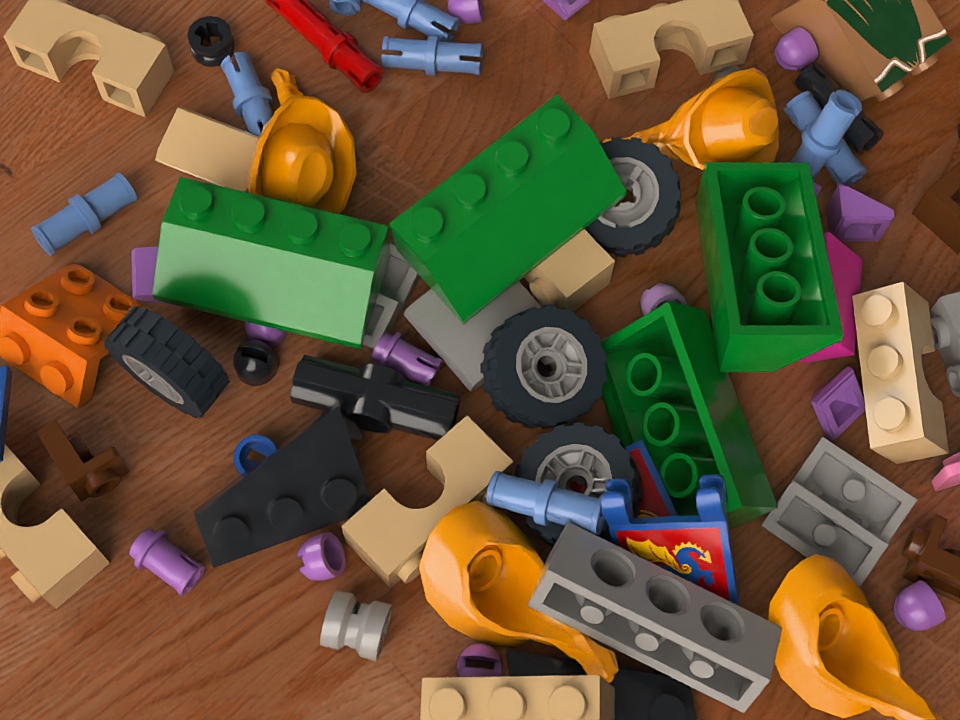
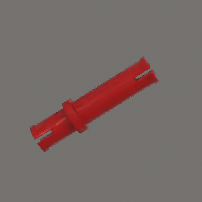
[265,0,385,93]

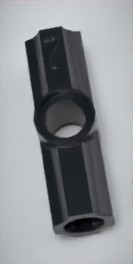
[290,355,461,441]

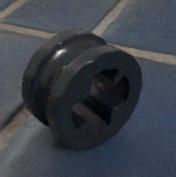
[187,16,235,67]

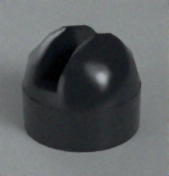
[233,339,278,386]

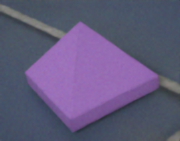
[811,367,865,442]

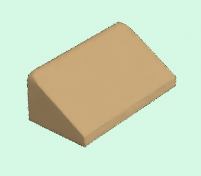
[155,106,259,193]

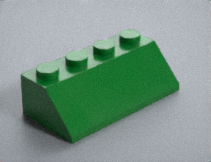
[389,94,627,325]
[695,162,844,372]
[152,177,390,349]
[600,301,778,530]

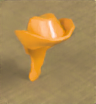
[603,67,779,170]
[249,68,357,214]
[419,500,619,683]
[768,554,944,720]

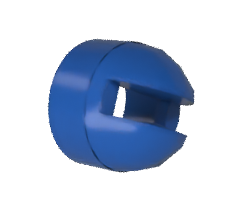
[234,435,279,474]

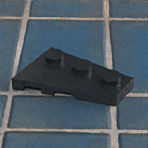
[194,402,371,568]

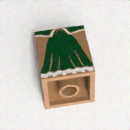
[769,0,952,102]

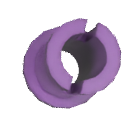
[371,331,443,387]
[129,528,205,596]

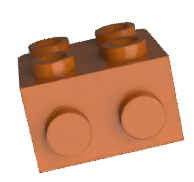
[0,264,151,408]

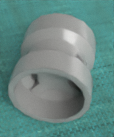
[320,589,393,662]

